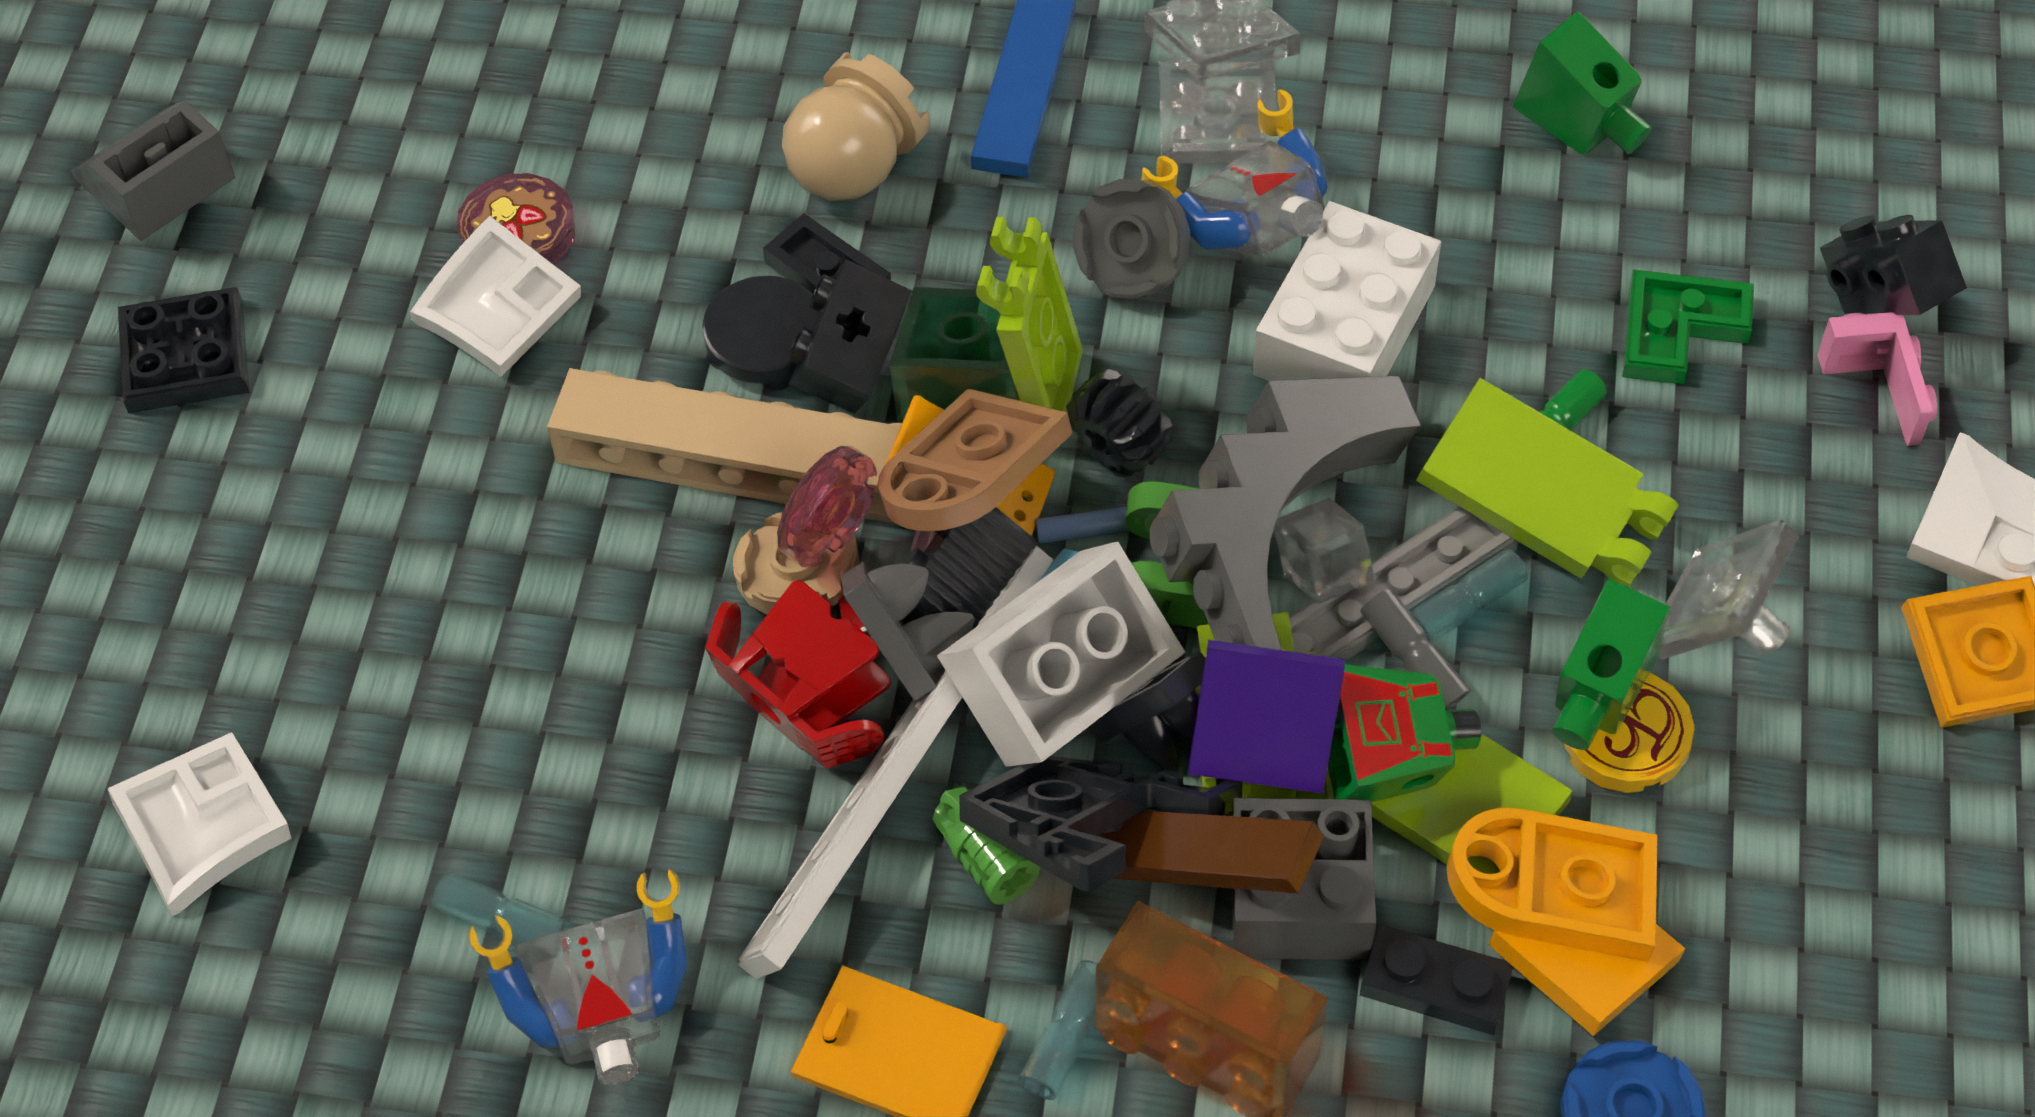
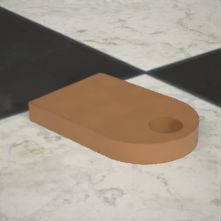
[878,389,1073,531]

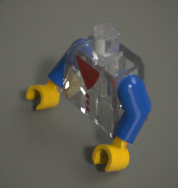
[1141,89,1327,256]
[468,869,687,1085]

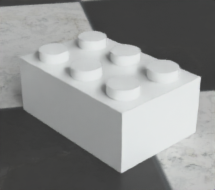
[1253,201,1441,381]
[937,541,1185,767]

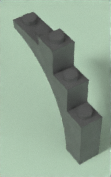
[1149,376,1421,650]

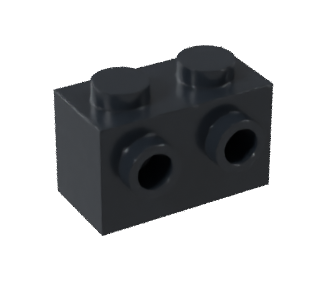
[1820,215,1967,315]

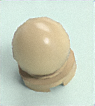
[782,52,930,201]

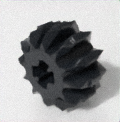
[1066,368,1172,476]

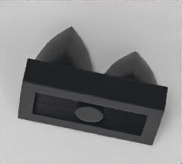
[1089,651,1205,771]

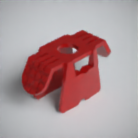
[705,580,892,769]

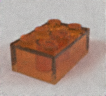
[1096,901,1328,1117]

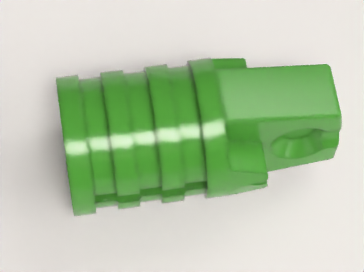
[932,786,1040,905]

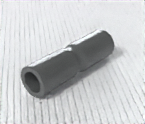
[1360,588,1471,710]

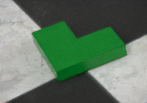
[1622,269,1754,385]

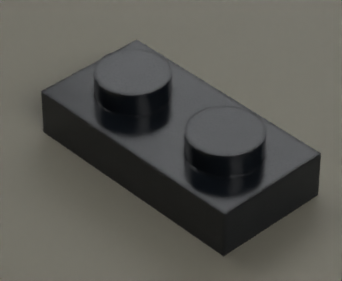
[763,213,891,294]
[1359,924,1513,1035]

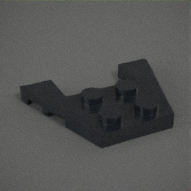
[959,756,1243,892]

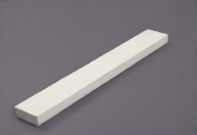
[738,546,1053,979]

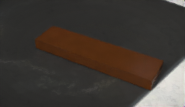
[1098,811,1324,894]

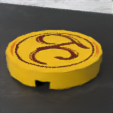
[1561,673,1695,793]

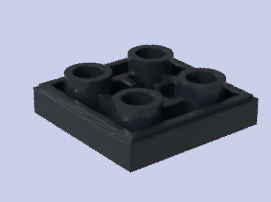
[118,287,250,414]

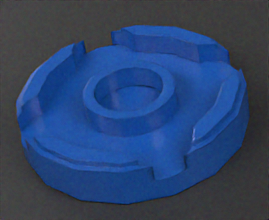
[1560,1040,1706,1117]

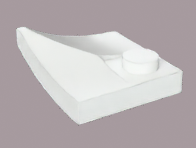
[410,216,581,377]
[1906,432,2035,586]
[108,732,291,917]

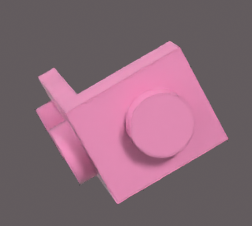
[1817,312,1937,446]

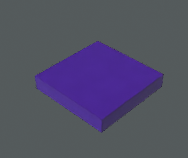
[1188,640,1345,793]

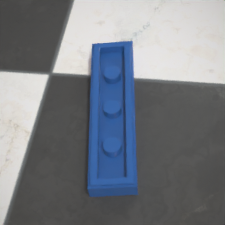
[971,0,1076,178]

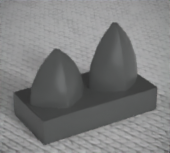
[841,561,975,701]

